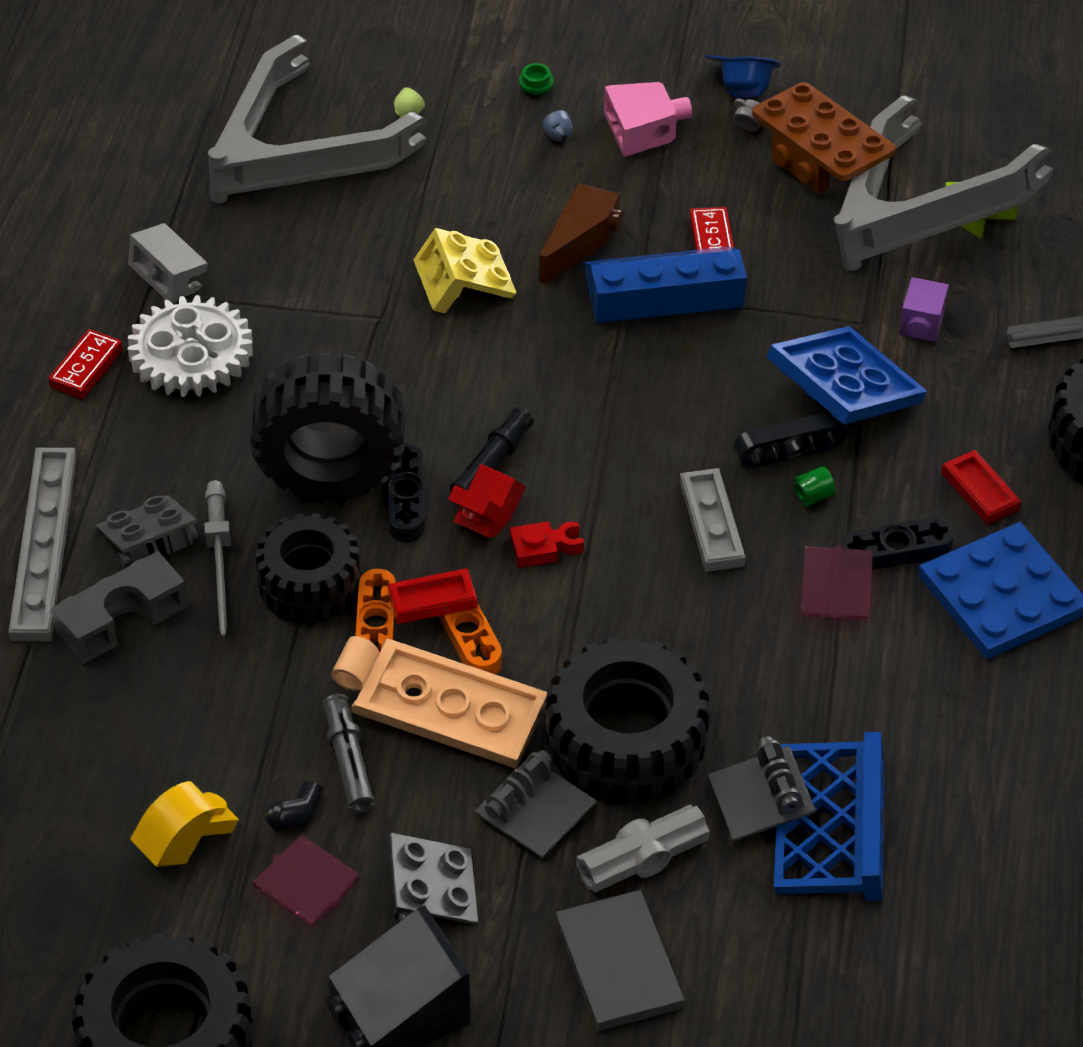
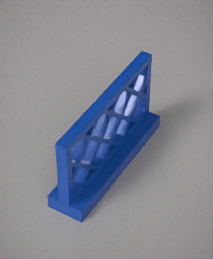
[774,732,885,901]

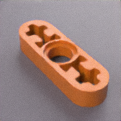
[355,569,396,653]
[438,604,502,675]

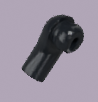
[265,781,323,829]

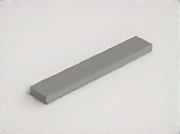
[8,448,77,642]

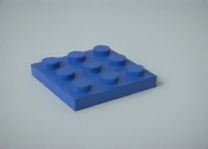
[767,326,927,425]
[918,521,1083,660]

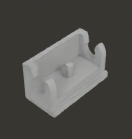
[128,223,208,304]

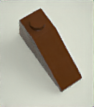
[539,183,624,283]

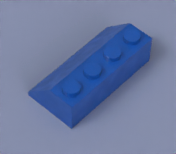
[584,246,747,323]

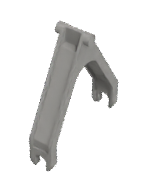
[208,35,427,203]
[834,96,1053,271]

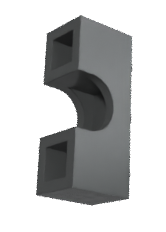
[52,551,188,665]

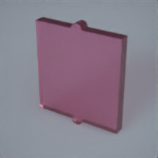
[801,545,873,621]
[253,834,360,927]

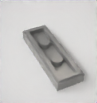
[680,468,746,572]

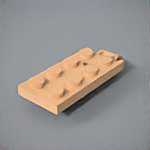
[331,636,547,769]

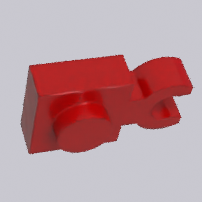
[510,521,584,568]

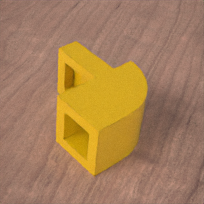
[130,781,239,867]

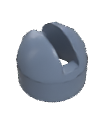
[542,110,573,142]

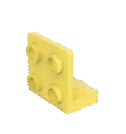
[413,228,516,313]

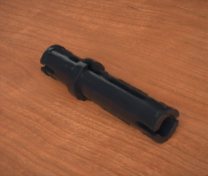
[450,406,534,492]

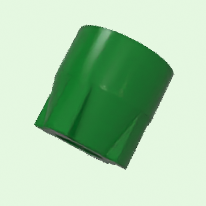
[793,466,836,507]

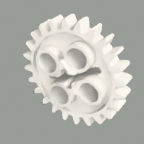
[128,295,253,397]

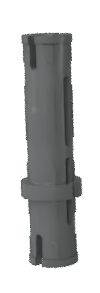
[322,694,375,814]

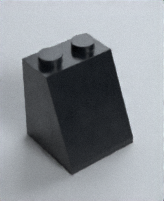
[326,905,470,1047]

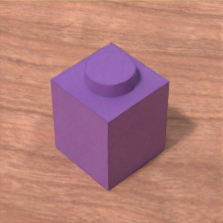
[899,277,949,342]

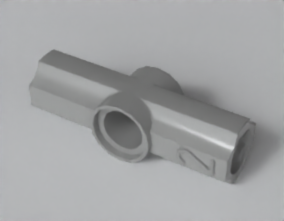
[576,804,710,893]

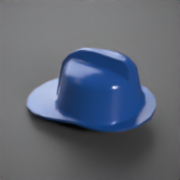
[704,55,781,99]

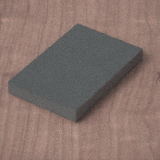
[556,890,685,1032]

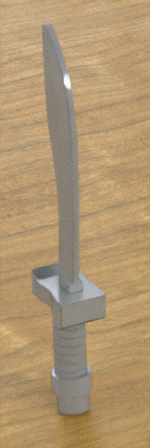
[204,480,231,637]

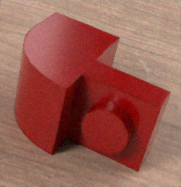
[448,464,526,538]

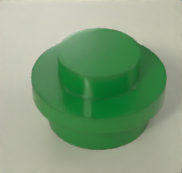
[519,63,554,95]

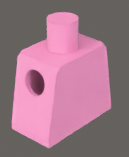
[604,82,692,157]

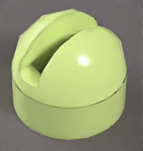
[394,88,425,118]

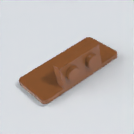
[752,82,896,194]

